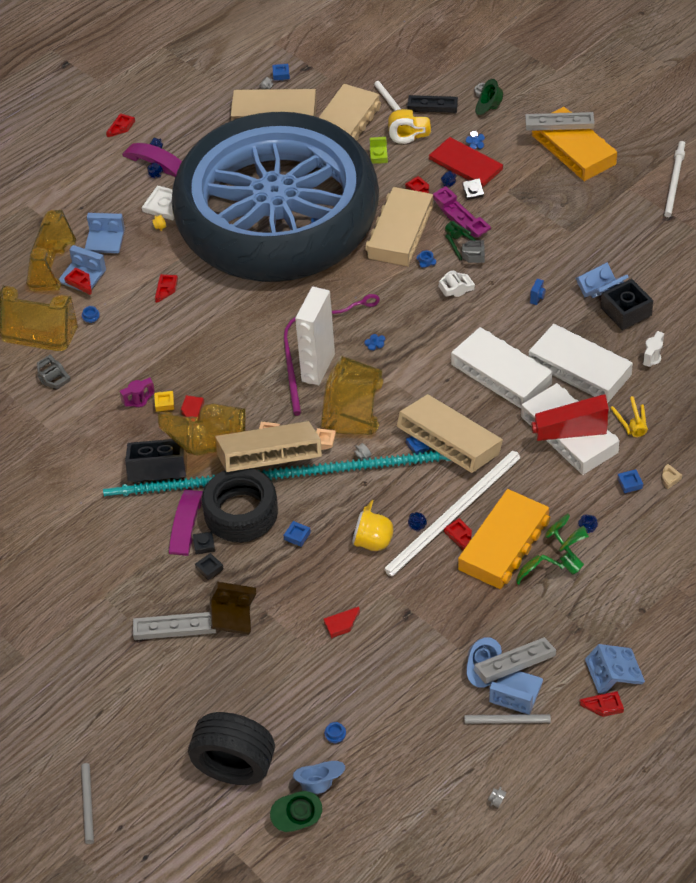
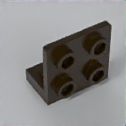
[210,581,256,635]

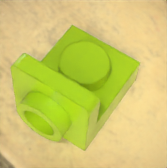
[369,137,388,164]

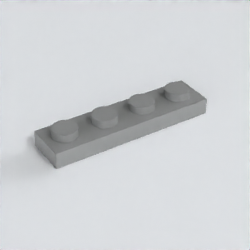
[525,112,594,131]
[133,612,216,640]
[474,637,556,684]

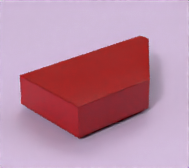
[106,113,135,137]
[405,176,429,193]
[64,267,92,295]
[155,274,178,302]
[181,395,204,428]
[444,518,472,551]
[323,606,360,638]
[579,691,624,717]

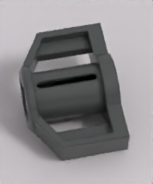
[462,240,485,263]
[37,354,71,389]

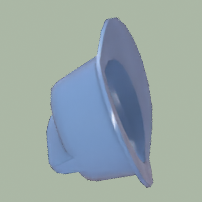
[466,637,502,688]
[293,761,345,794]

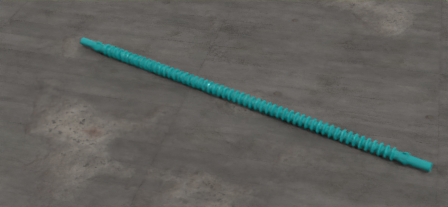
[103,451,451,496]

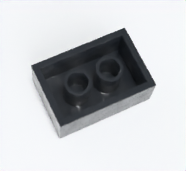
[125,438,187,482]

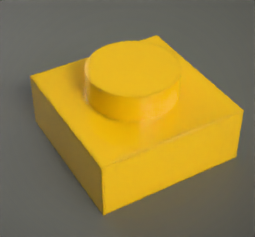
[154,391,175,412]

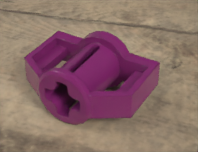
[120,377,155,407]

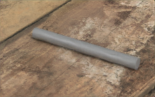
[465,714,551,724]
[81,763,94,844]

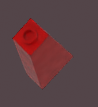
[531,394,609,441]

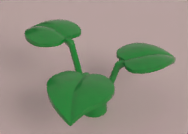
[517,513,589,585]

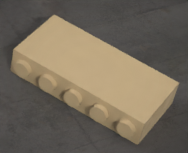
[319,84,381,141]
[231,89,317,121]
[365,187,433,267]
[397,394,503,473]
[215,421,322,472]

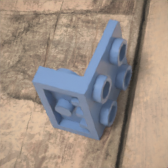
[85,213,125,253]
[58,245,106,291]
[575,262,629,298]
[585,644,645,694]
[489,671,543,715]

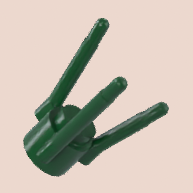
[445,221,477,261]

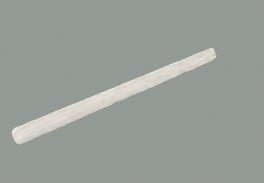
[384,451,520,576]

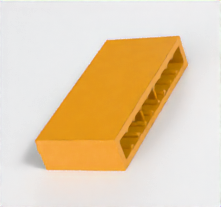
[532,107,617,181]
[458,489,551,590]

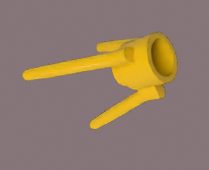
[611,396,648,437]

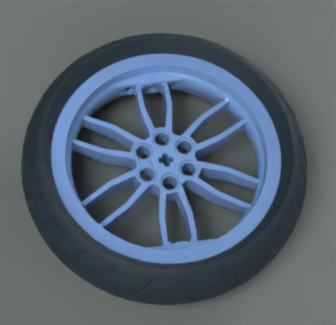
[172,112,379,282]

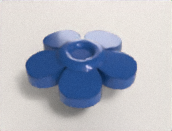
[466,131,485,150]
[365,334,385,350]

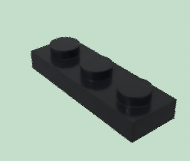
[407,95,458,113]

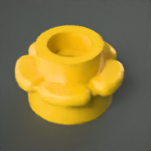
[152,214,167,231]

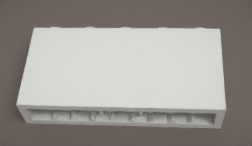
[295,286,335,386]
[529,324,633,403]
[451,327,552,408]
[521,383,619,475]

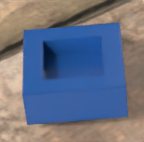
[272,64,290,81]
[530,279,546,305]
[406,436,432,455]
[617,469,643,493]
[283,521,311,547]

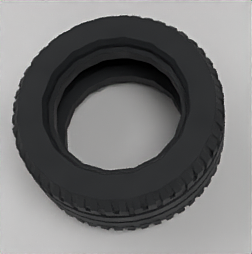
[202,468,278,543]
[188,712,275,785]

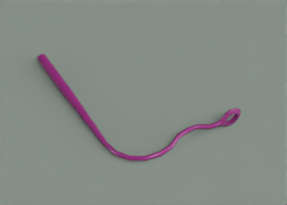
[284,294,380,416]

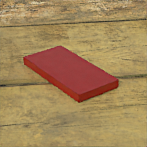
[429,137,503,188]

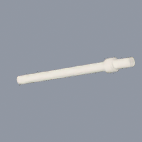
[664,141,685,217]

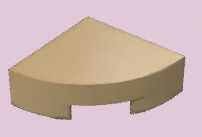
[662,464,682,489]

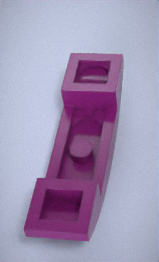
[122,143,182,177]
[433,186,491,238]
[169,490,203,556]

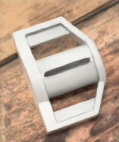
[438,271,475,297]
[643,331,664,367]

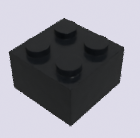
[601,279,654,330]

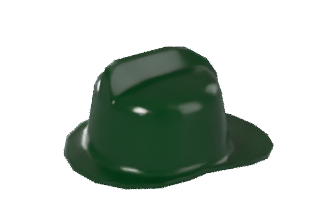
[475,79,504,115]
[270,791,322,832]

